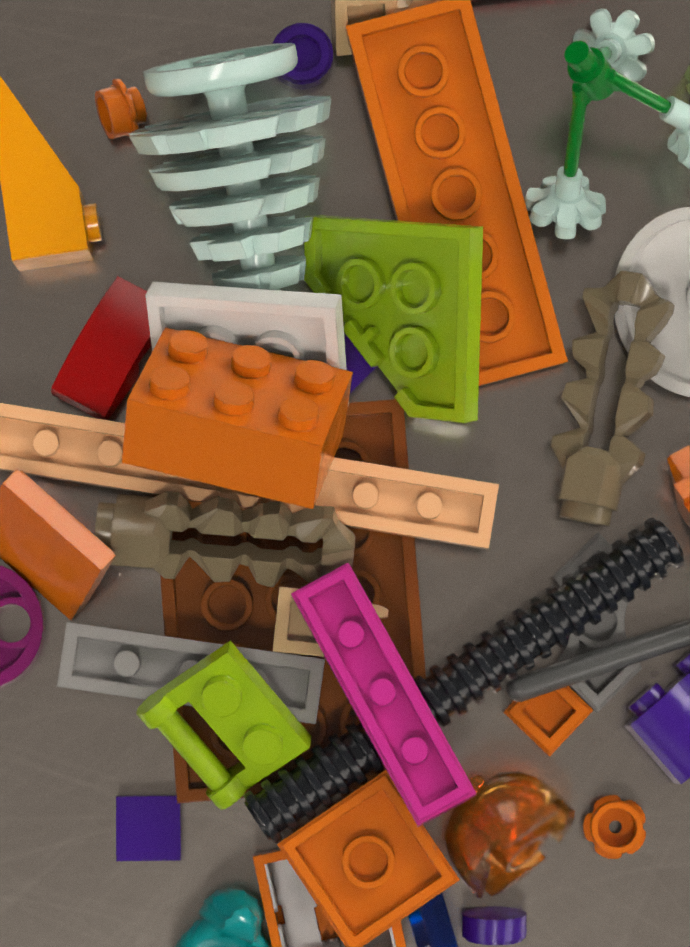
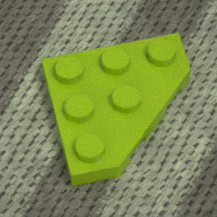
[304,215,483,423]

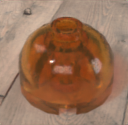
[445,771,575,898]

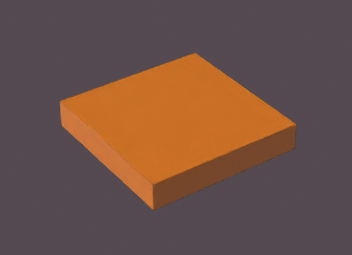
[0,469,116,621]
[277,769,460,947]

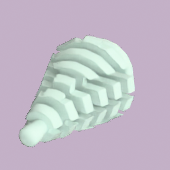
[129,43,331,290]

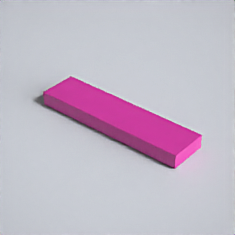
[291,562,476,827]

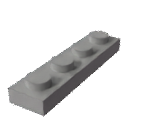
[57,622,325,724]

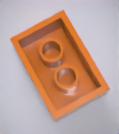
[122,327,353,509]

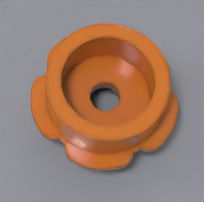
[95,79,147,139]
[583,795,646,859]

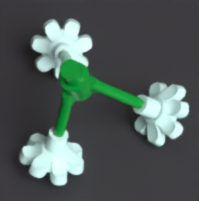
[524,8,690,239]

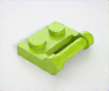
[136,640,311,810]

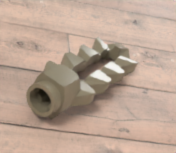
[551,270,675,527]
[95,491,355,587]

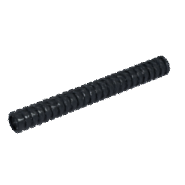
[243,517,684,843]

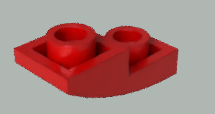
[51,276,152,420]

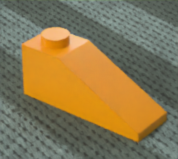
[0,76,102,271]

